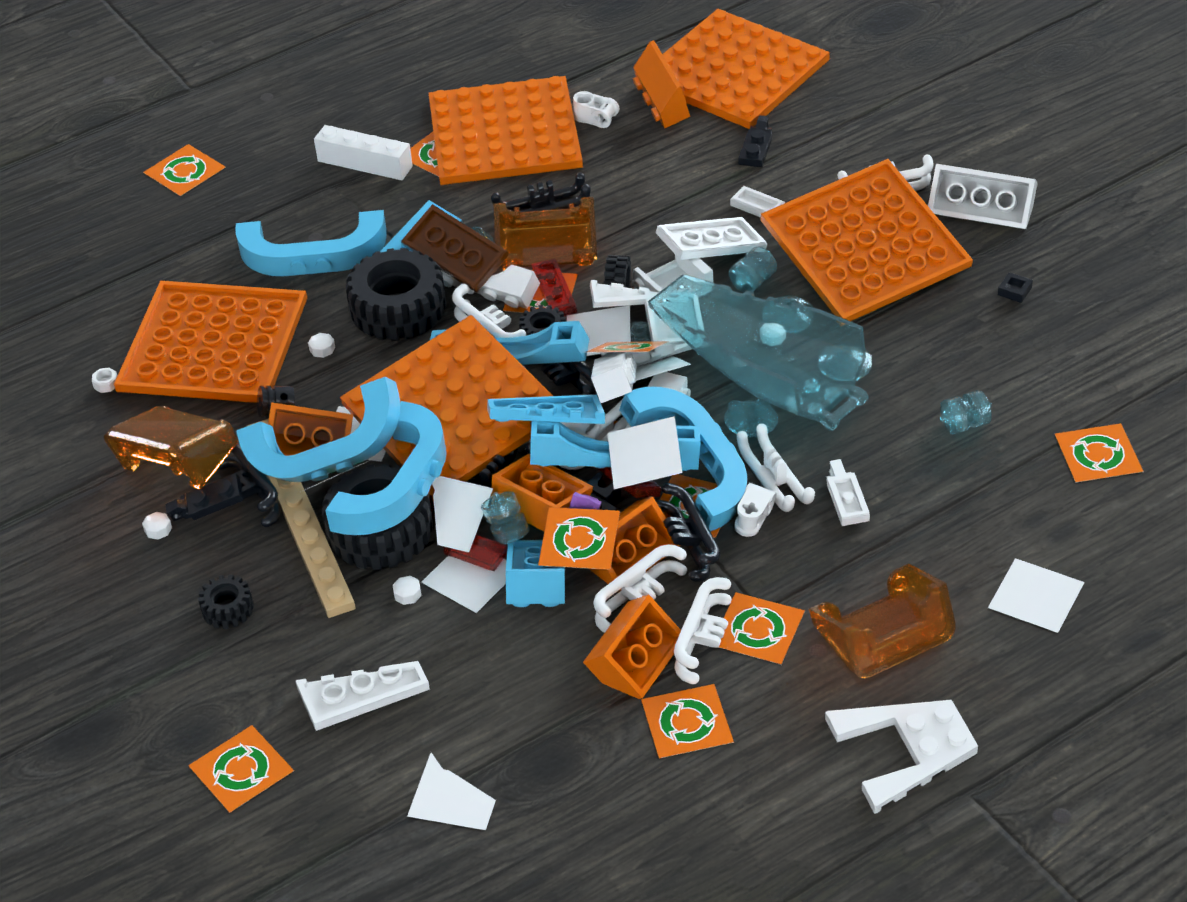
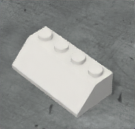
[928,164,1037,229]

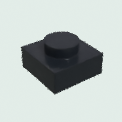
[998,272,1033,303]

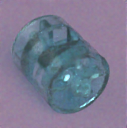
[729,247,777,294]
[940,390,992,435]
[481,491,530,545]

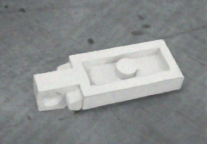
[826,459,870,526]

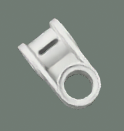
[573,91,620,128]
[734,483,777,537]

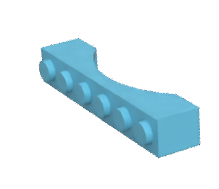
[430,321,590,365]
[530,421,700,471]

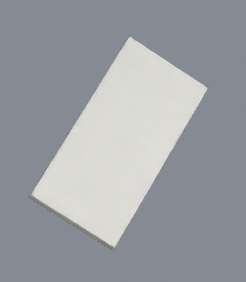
[656,217,767,260]

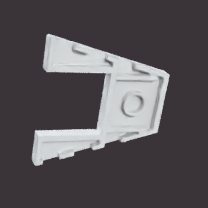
[590,280,705,366]
[825,700,978,814]

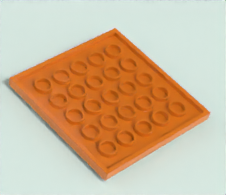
[663,9,830,129]
[428,76,583,185]
[760,159,973,325]
[114,281,307,403]
[340,315,553,503]

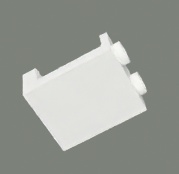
[632,255,713,297]

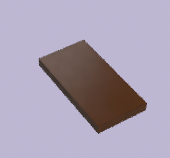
[401,204,509,293]

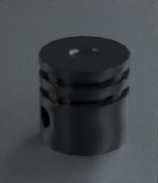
[257,386,295,418]

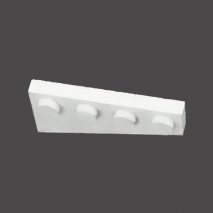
[295,661,430,731]

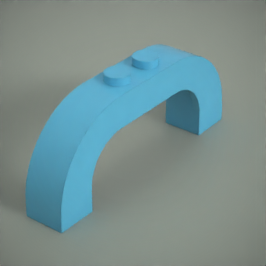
[236,210,387,276]
[236,377,400,482]
[619,387,747,532]
[325,401,447,535]

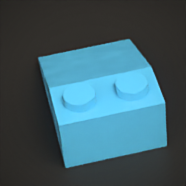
[506,540,565,607]

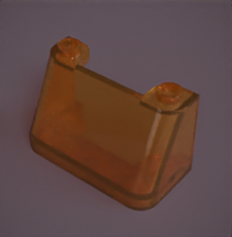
[493,197,597,270]
[104,406,239,489]
[809,564,956,678]

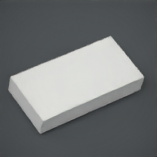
[730,186,785,218]

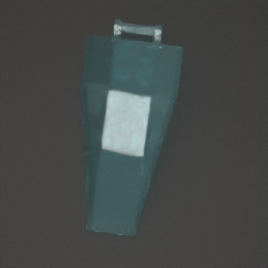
[648,274,869,431]

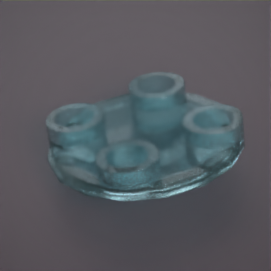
[724,398,778,437]

